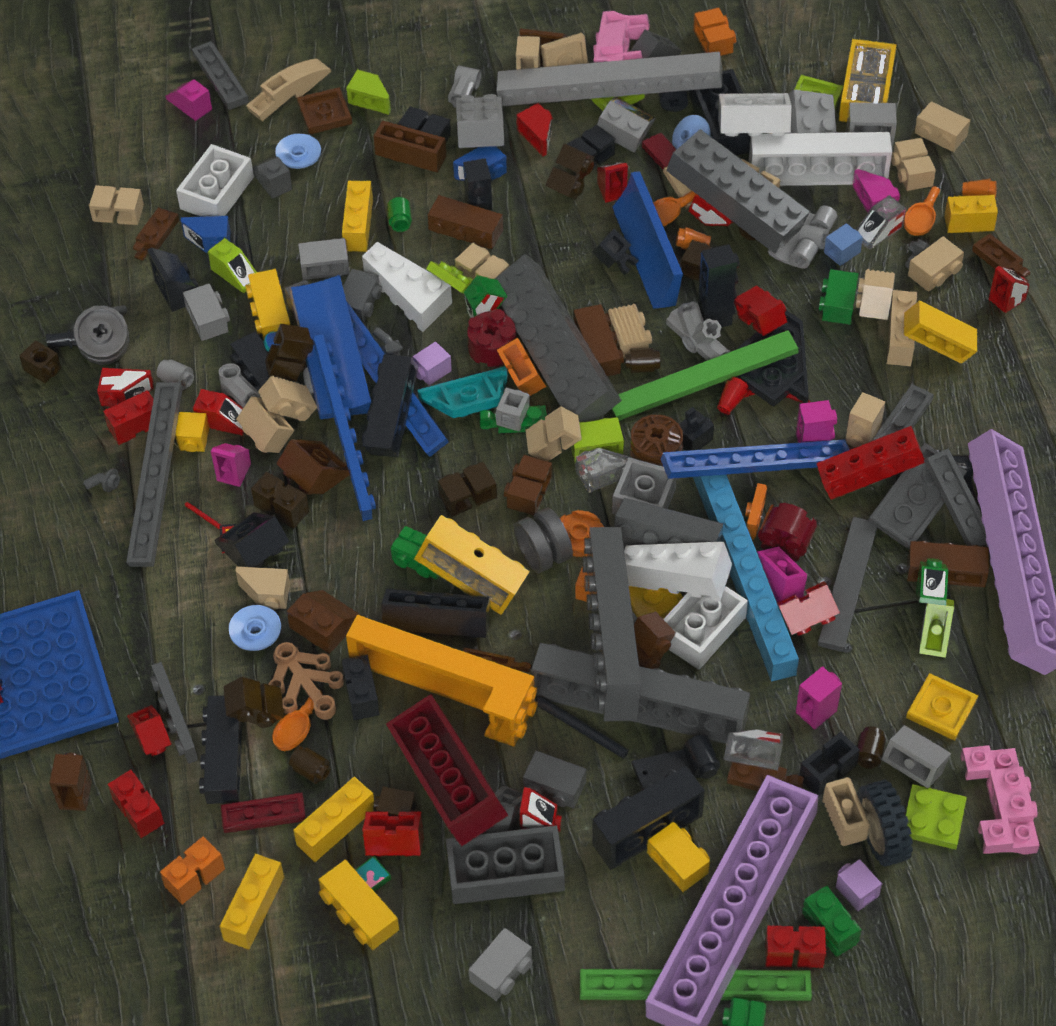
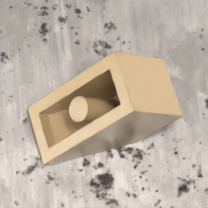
[236,567,290,610]

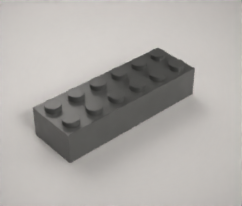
[666,129,810,254]

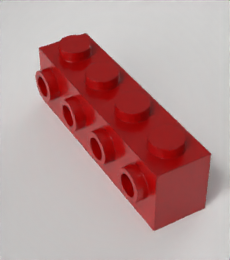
[816,426,925,500]

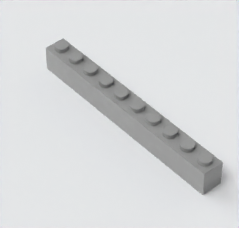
[496,52,722,106]

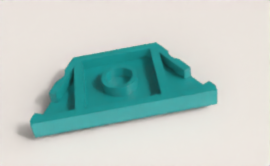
[417,366,509,419]

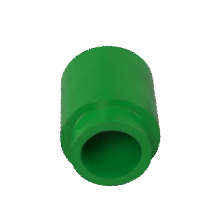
[387,197,412,232]

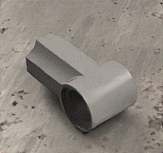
[448,65,481,107]
[219,363,260,408]

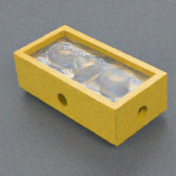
[839,39,896,122]
[414,515,530,615]

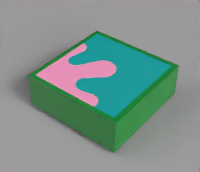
[355,856,391,892]

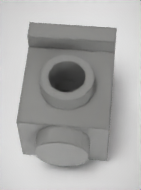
[496,388,529,432]

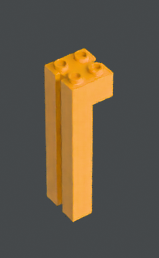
[346,615,538,747]

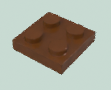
[297,87,352,134]

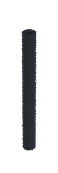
[536,696,629,759]

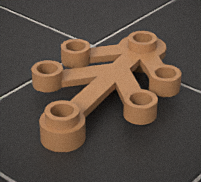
[268,642,344,720]

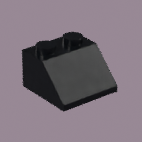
[147,248,198,312]
[214,512,290,568]

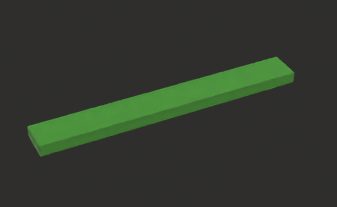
[611,330,798,421]
[580,969,812,1001]

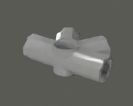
[666,301,730,361]

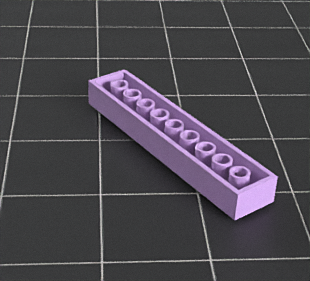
[968,429,1056,675]
[646,775,818,1026]

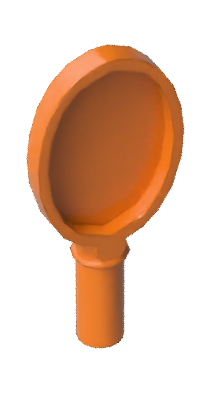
[904,186,940,236]
[653,191,696,227]
[272,690,323,751]

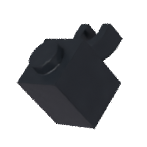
[592,229,638,275]
[679,407,714,451]

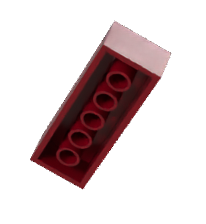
[386,694,509,847]

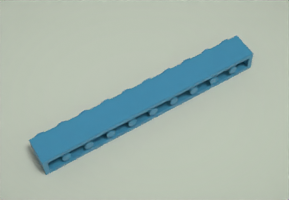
[693,475,799,682]

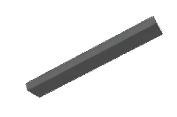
[818,517,877,652]

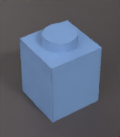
[824,223,863,266]

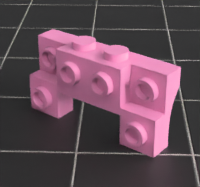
[593,11,650,63]
[960,745,1040,855]

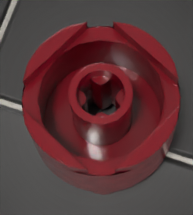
[467,309,516,367]
[758,503,817,561]

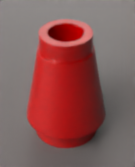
[717,377,748,415]

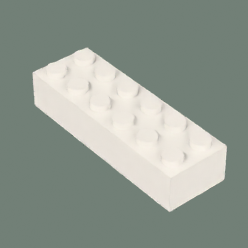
[749,132,892,186]

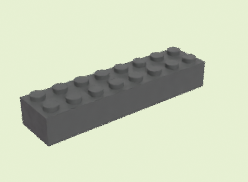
[495,254,622,422]
[582,527,641,721]
[531,643,750,744]

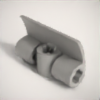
[768,206,838,268]

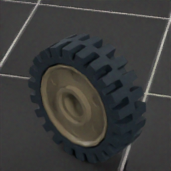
[857,780,913,866]

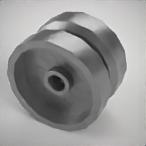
[74,306,130,365]
[514,507,573,574]

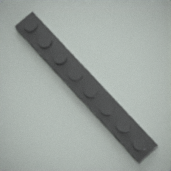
[126,382,183,567]

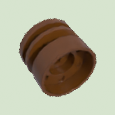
[630,415,683,467]

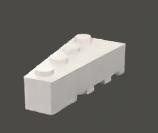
[362,242,452,332]
[624,542,732,601]

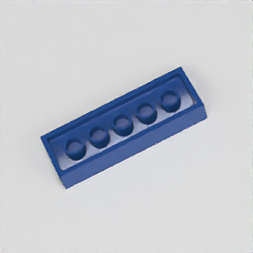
[612,171,683,309]
[290,275,371,419]

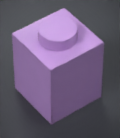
[413,342,452,386]
[836,859,882,911]

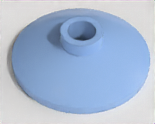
[672,115,711,149]
[276,134,321,169]
[229,605,281,651]

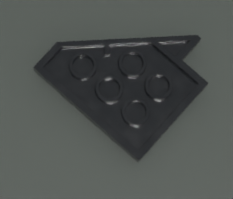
[735,310,809,407]

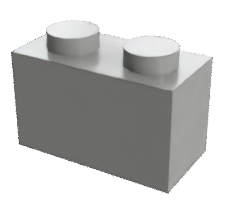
[299,238,350,280]
[183,283,230,341]
[882,725,951,788]
[469,928,533,1001]

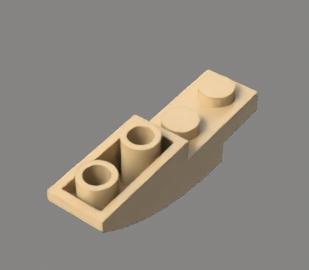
[246,59,331,121]

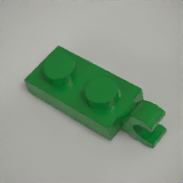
[480,405,547,433]

